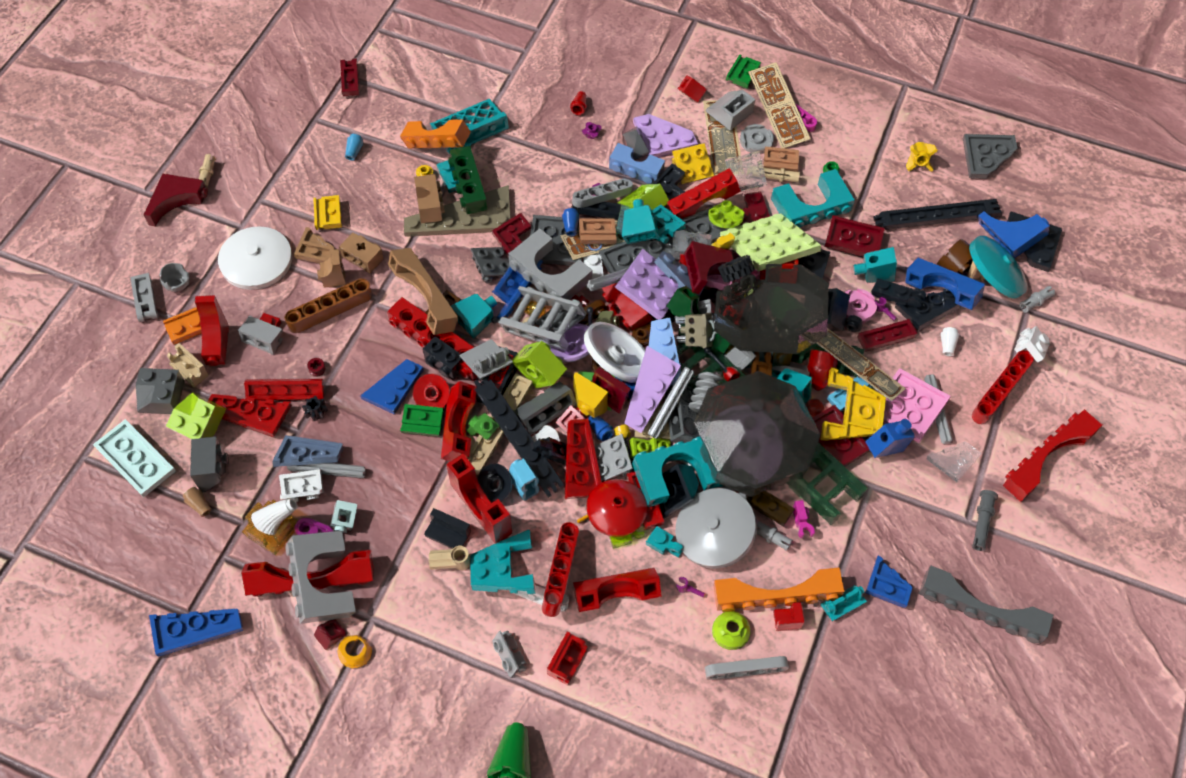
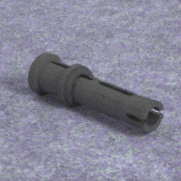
[972,490,998,551]

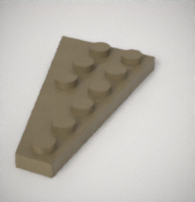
[404,185,510,237]

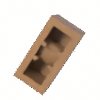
[339,232,384,274]

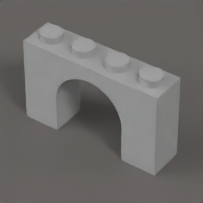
[509,228,593,300]
[286,531,356,624]

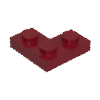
[740,191,770,226]
[492,213,531,256]

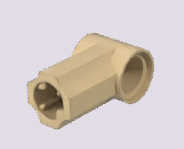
[429,546,470,571]

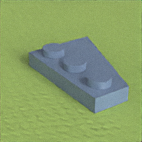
[654,251,706,296]
[272,435,343,467]

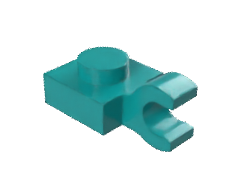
[646,526,683,558]

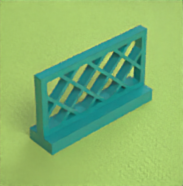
[430,98,509,154]

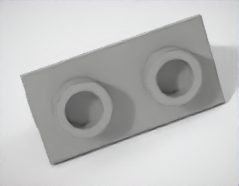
[492,630,527,678]

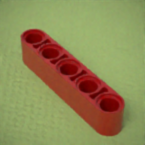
[972,350,1034,424]
[542,522,579,617]

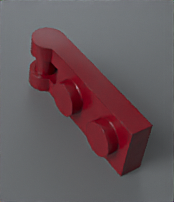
[340,58,359,96]

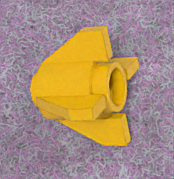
[906,142,938,172]

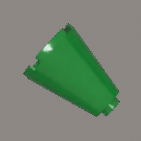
[486,722,532,778]

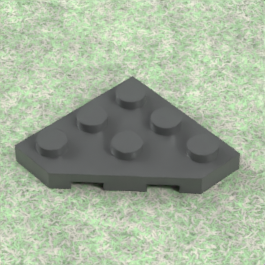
[963,134,1017,179]

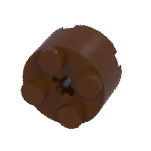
[936,239,973,275]

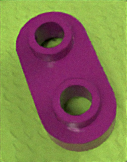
[295,518,333,535]

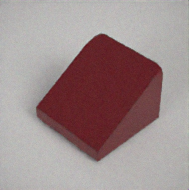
[314,619,347,650]

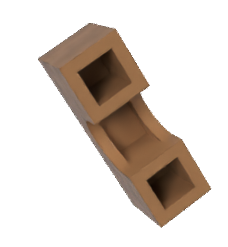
[414,174,445,224]

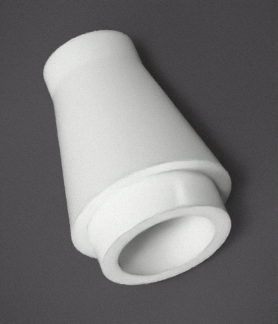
[940,327,960,356]

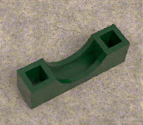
[666,286,743,353]

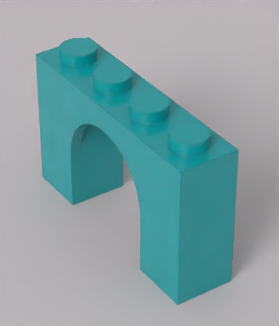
[771,169,855,228]
[632,436,726,507]

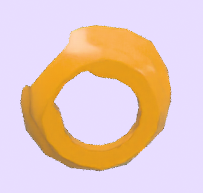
[337,635,372,669]

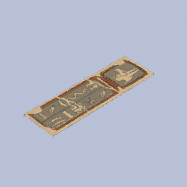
[703,100,744,176]
[803,321,906,401]

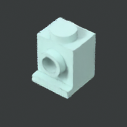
[330,500,357,533]

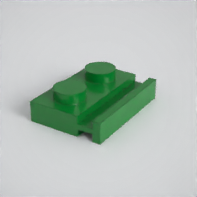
[726,54,761,89]
[400,404,444,437]

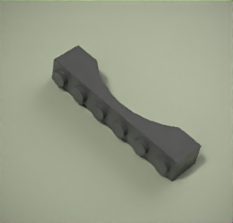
[919,565,1053,644]

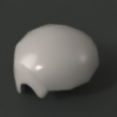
[159,263,190,292]

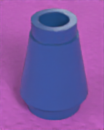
[562,208,580,236]
[588,416,614,442]

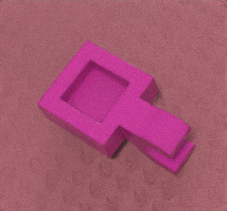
[793,500,815,538]

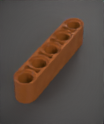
[284,279,372,333]

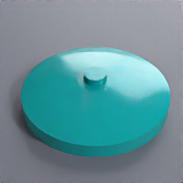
[969,236,1028,299]

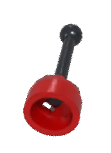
[704,347,740,384]

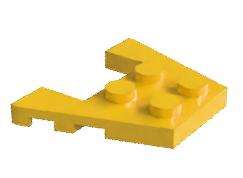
[821,368,886,441]

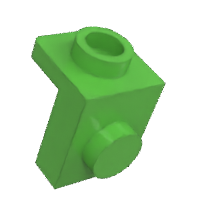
[466,413,499,440]

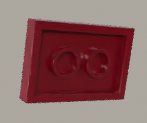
[824,215,885,257]
[803,405,870,471]

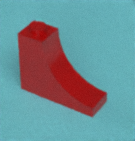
[195,295,229,366]

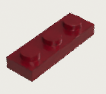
[857,319,917,352]

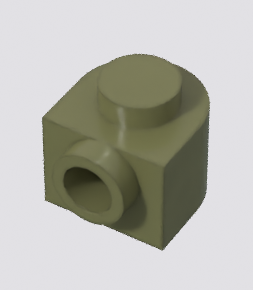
[595,311,620,327]

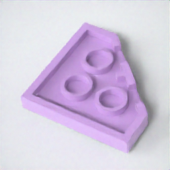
[633,114,698,157]

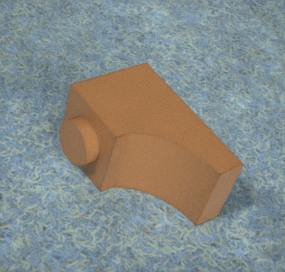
[317,249,346,288]

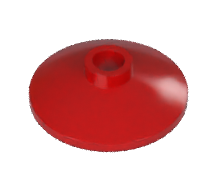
[413,374,450,408]

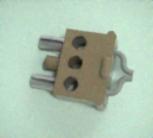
[676,313,719,348]

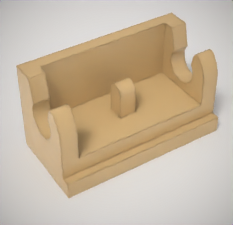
[167,343,209,387]

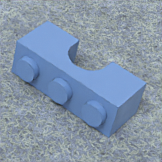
[609,143,665,184]

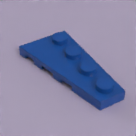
[149,609,244,657]

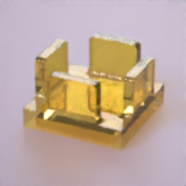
[242,499,298,555]

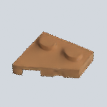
[294,227,335,264]

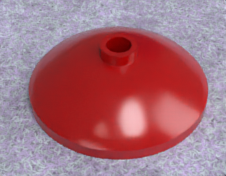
[586,479,647,537]

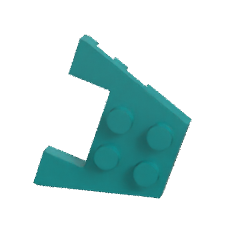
[470,530,536,594]

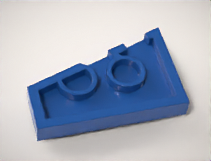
[360,359,424,414]

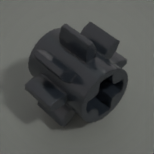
[302,396,328,421]

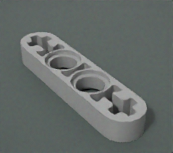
[572,179,633,208]
[705,656,789,680]

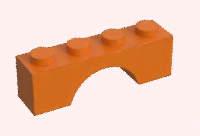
[400,119,471,148]

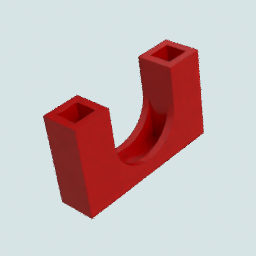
[446,453,513,544]

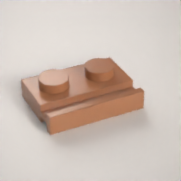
[763,146,799,172]
[578,219,617,244]

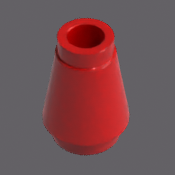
[570,91,587,115]

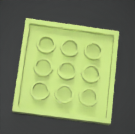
[720,213,821,271]

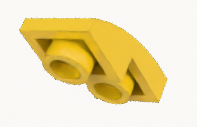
[711,233,735,250]

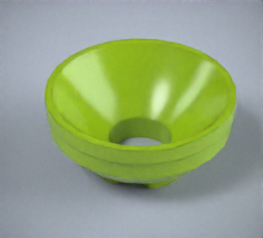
[712,611,751,650]

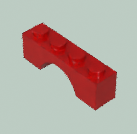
[667,168,741,219]
[441,381,477,462]
[573,568,662,612]

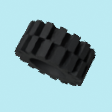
[718,255,755,282]

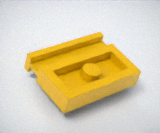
[313,195,342,230]

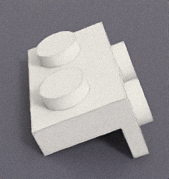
[1014,326,1050,362]
[279,469,324,501]

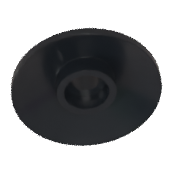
[477,463,512,503]

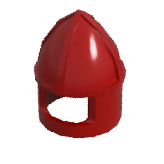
[807,350,838,391]

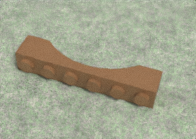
[388,248,458,335]

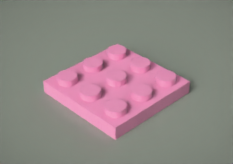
[881,368,951,443]

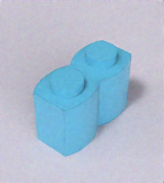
[509,458,539,501]

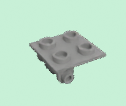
[459,339,513,379]
[594,434,633,482]

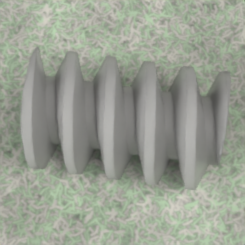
[688,372,723,415]

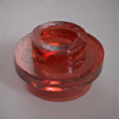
[804,398,824,417]

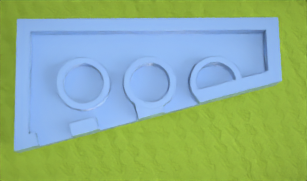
[649,318,681,385]

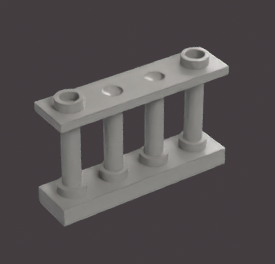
[498,286,586,351]

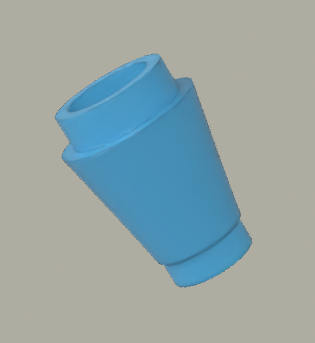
[345,134,364,161]

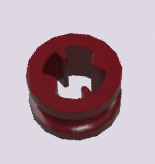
[307,358,326,377]

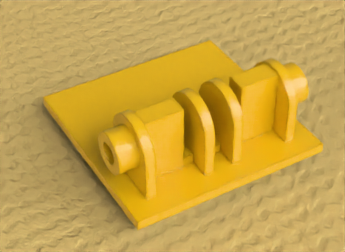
[672,143,714,184]

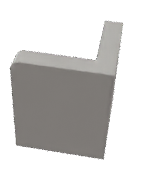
[724,342,756,370]

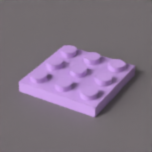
[615,249,679,320]

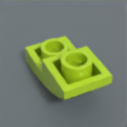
[629,437,671,459]

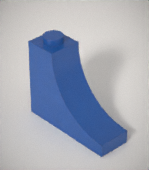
[978,212,1050,259]

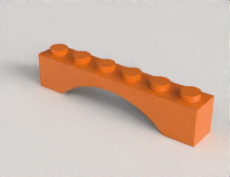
[713,567,844,612]

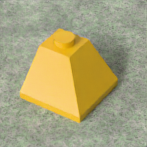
[574,372,608,418]

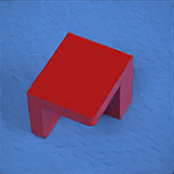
[677,75,707,102]
[773,602,804,631]

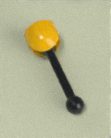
[614,424,635,471]

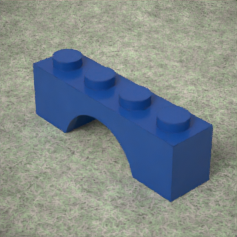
[905,258,985,310]

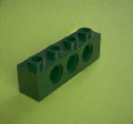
[448,146,487,215]

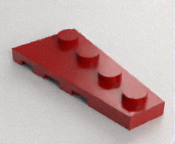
[565,419,602,499]

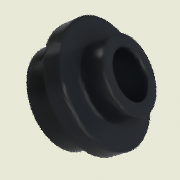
[845,315,863,332]

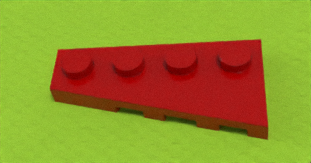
[208,394,292,438]

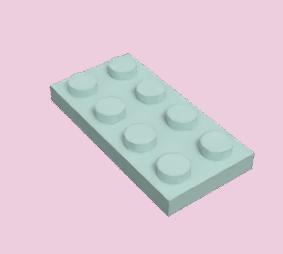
[93,419,176,498]

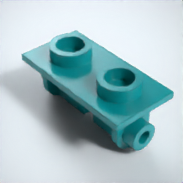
[820,585,867,622]

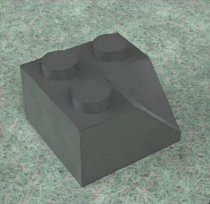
[136,368,185,414]
[190,437,229,493]

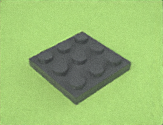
[530,215,582,266]

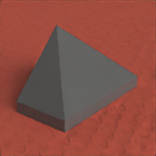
[623,126,650,161]

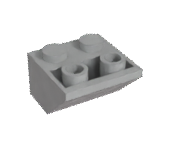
[706,90,756,130]

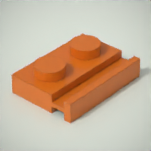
[163,307,201,345]

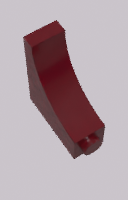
[143,173,208,227]
[684,241,733,294]

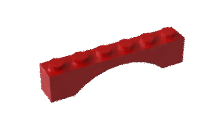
[1003,409,1103,502]
[241,550,374,597]

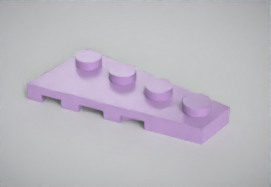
[624,346,681,433]

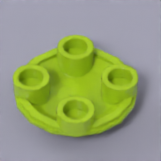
[708,200,744,228]

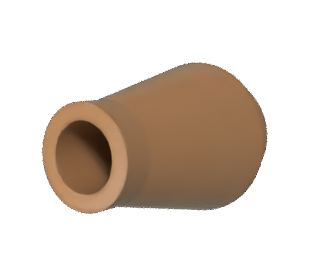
[182,487,212,517]

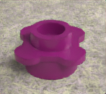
[582,122,601,139]

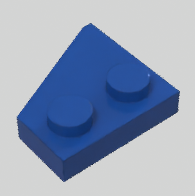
[865,555,913,608]

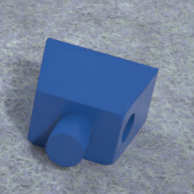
[866,419,915,458]

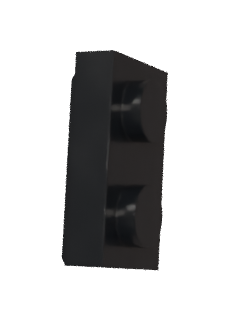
[423,337,462,380]

